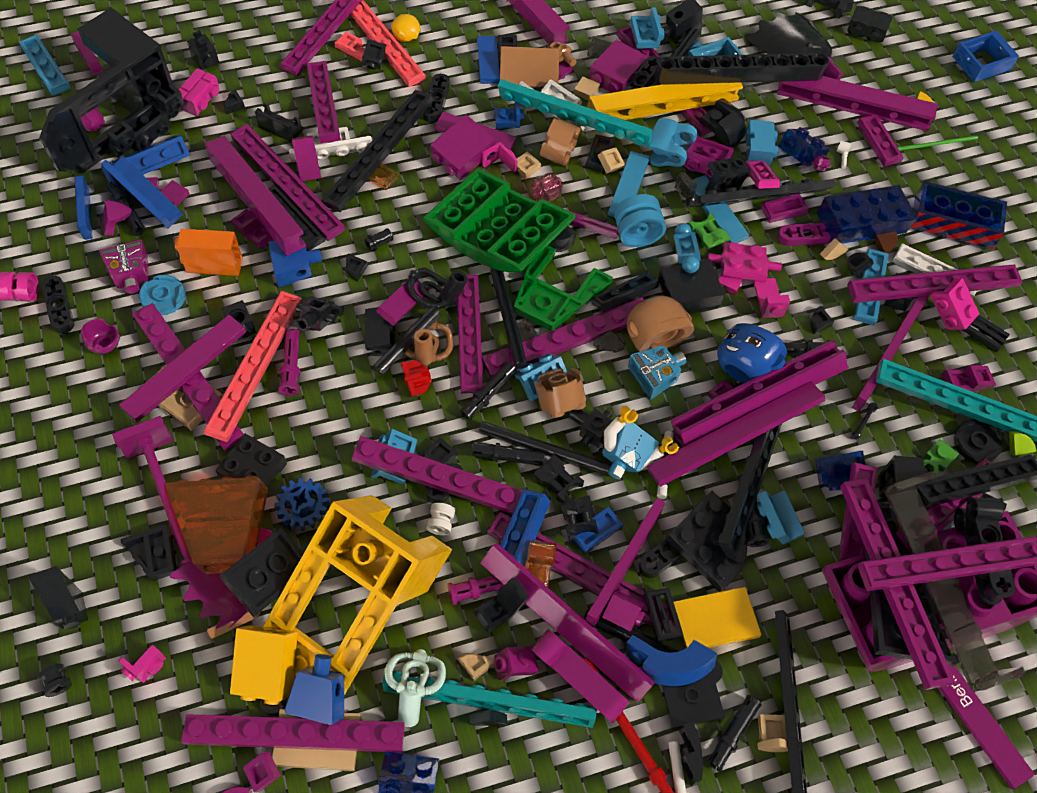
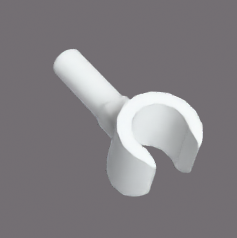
[836,140,851,169]

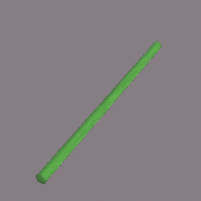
[897,136,978,151]

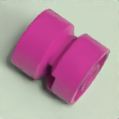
[0,272,39,301]

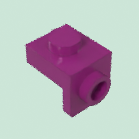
[494,646,539,680]

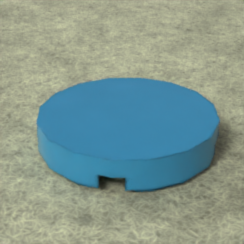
[139,275,186,315]

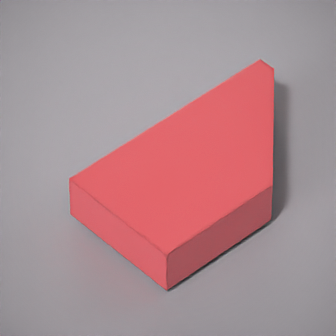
[335,31,364,61]

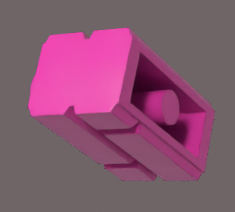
[179,68,220,116]

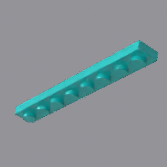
[498,79,652,147]
[875,359,1037,442]
[382,671,597,728]

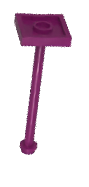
[112,416,199,567]

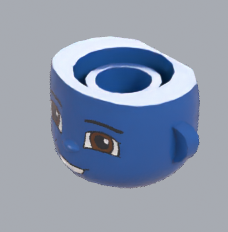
[717,323,787,383]

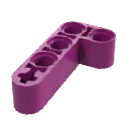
[531,629,630,723]

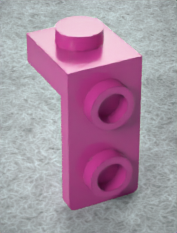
[754,278,790,318]

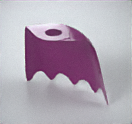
[170,528,273,629]

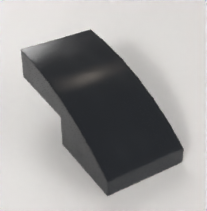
[679,721,703,786]

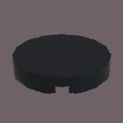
[954,419,1003,463]

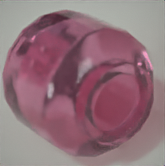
[531,173,563,202]

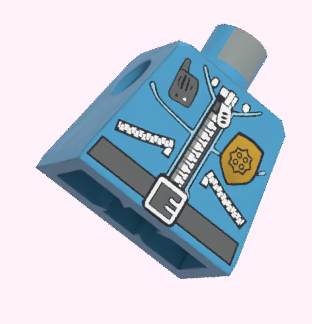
[628,346,686,400]

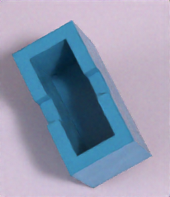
[746,120,778,166]

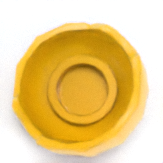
[391,14,421,42]

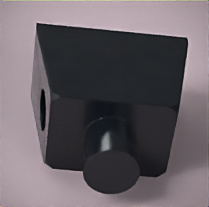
[661,0,703,44]

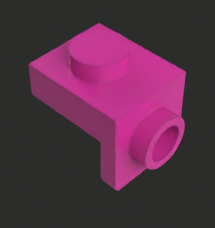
[118,645,166,683]

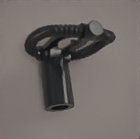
[407,267,468,309]

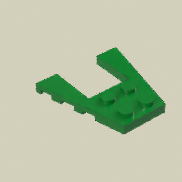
[513,245,613,331]

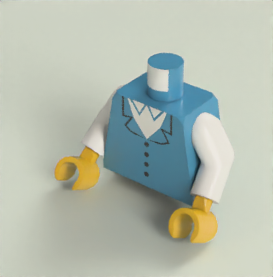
[602,406,679,480]

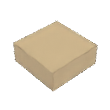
[574,77,600,101]
[597,147,625,173]
[517,152,541,179]

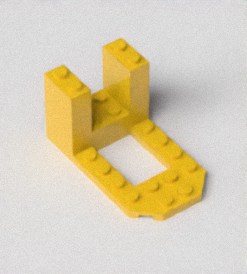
[263,495,452,695]

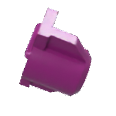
[81,107,105,132]

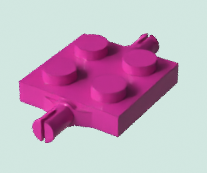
[708,242,782,282]

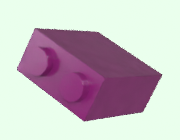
[589,40,648,93]
[430,114,495,180]

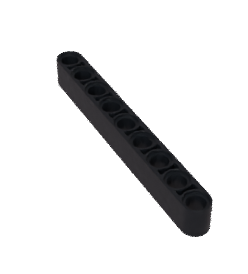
[654,53,829,85]

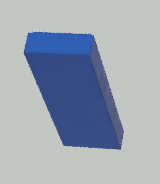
[477,36,500,84]
[75,175,93,240]

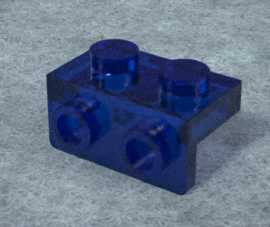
[779,127,830,167]
[814,450,865,491]
[378,752,440,793]

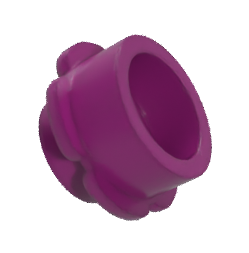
[811,155,831,171]

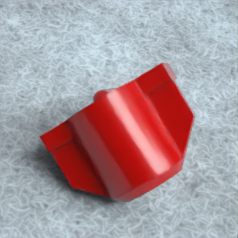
[401,360,432,397]

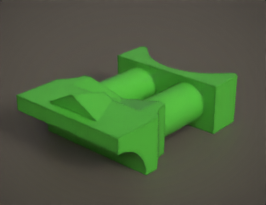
[688,213,731,249]

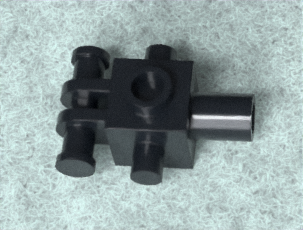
[296,296,344,331]
[569,409,613,458]

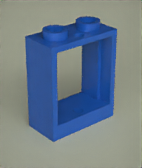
[952,31,1019,82]

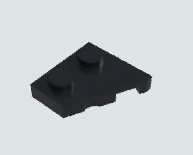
[120,524,177,581]

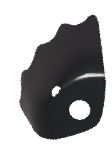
[745,12,832,57]

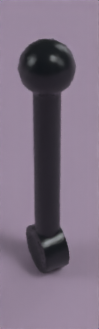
[852,402,878,440]

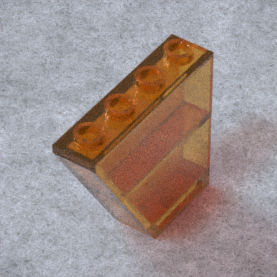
[166,476,268,574]

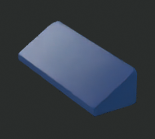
[500,489,550,566]

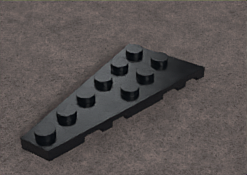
[866,502,959,666]

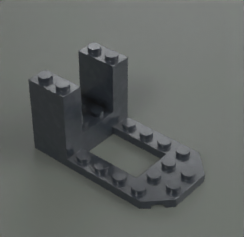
[39,7,173,173]

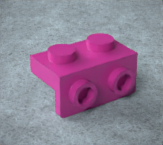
[930,278,979,330]

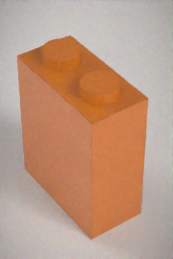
[175,229,243,276]

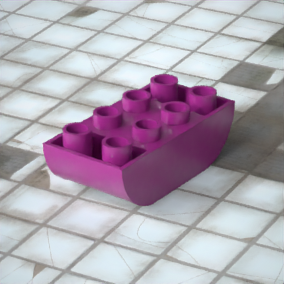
[822,511,1037,672]

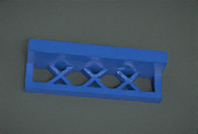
[100,134,190,186]
[101,156,183,229]

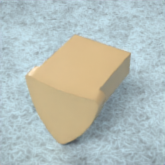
[757,714,788,752]

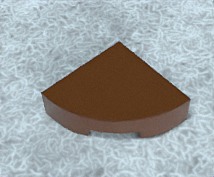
[874,231,898,254]

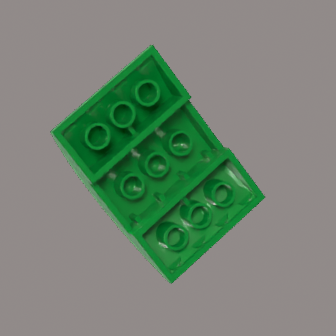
[423,168,576,273]

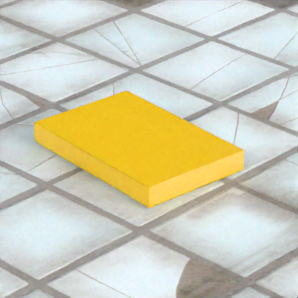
[674,587,761,649]

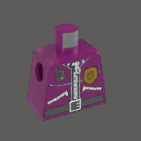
[99,239,149,293]

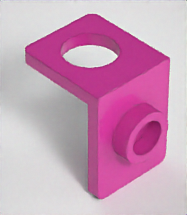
[482,142,518,173]

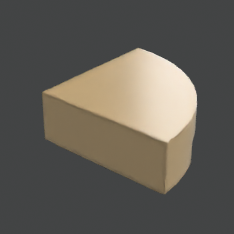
[820,238,848,260]
[458,654,494,681]

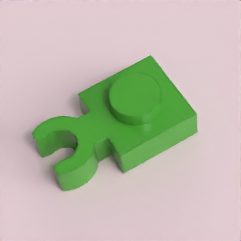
[924,439,959,479]

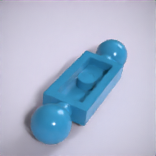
[673,223,701,273]

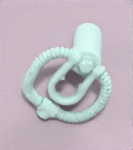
[384,649,446,727]

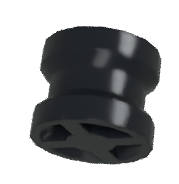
[37,663,72,697]

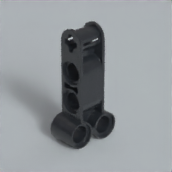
[954,497,1015,605]

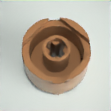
[540,118,581,166]
[534,368,586,418]

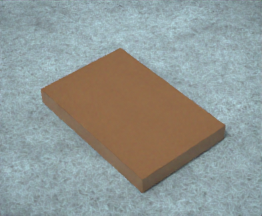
[500,46,560,89]

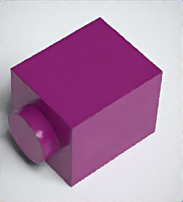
[603,590,645,632]

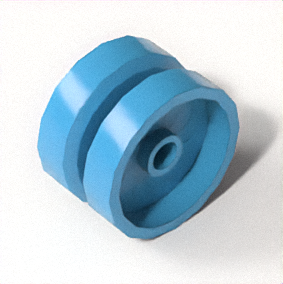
[614,194,666,247]

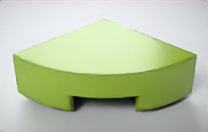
[1009,432,1036,456]

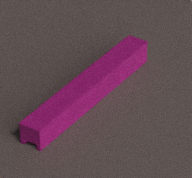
[507,0,569,45]
[777,76,939,131]
[205,136,306,256]
[671,340,849,448]

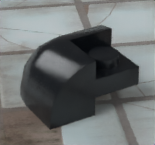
[700,98,747,148]

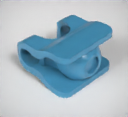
[648,118,697,167]

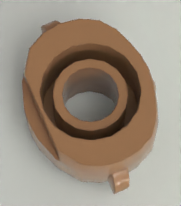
[626,296,694,352]

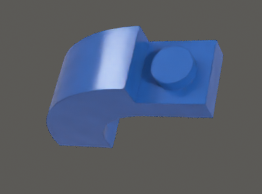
[626,635,717,686]

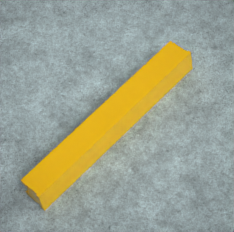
[587,83,743,120]

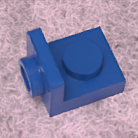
[494,101,524,129]

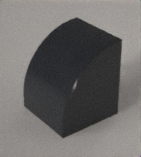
[548,226,577,252]

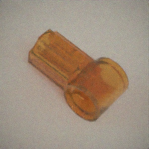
[528,540,557,588]

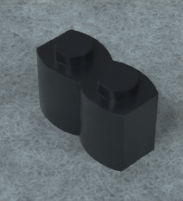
[847,6,893,42]

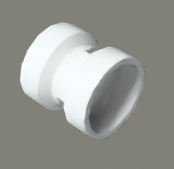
[426,503,455,535]

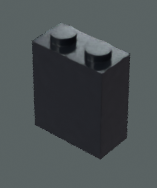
[658,259,725,313]

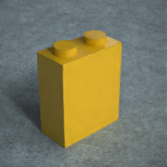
[230,625,298,705]

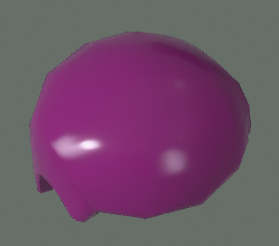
[80,318,120,354]

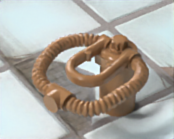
[405,321,453,365]

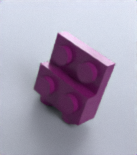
[683,136,734,178]

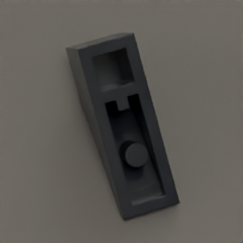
[29,566,88,629]

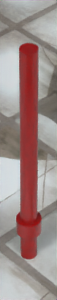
[584,658,674,793]

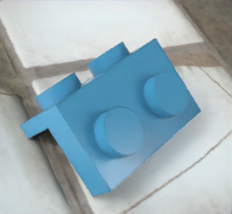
[630,8,664,49]
[757,491,805,544]

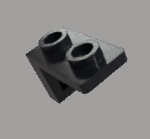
[473,577,529,633]

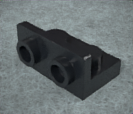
[705,157,750,193]

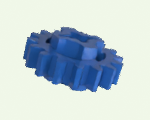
[274,478,330,531]

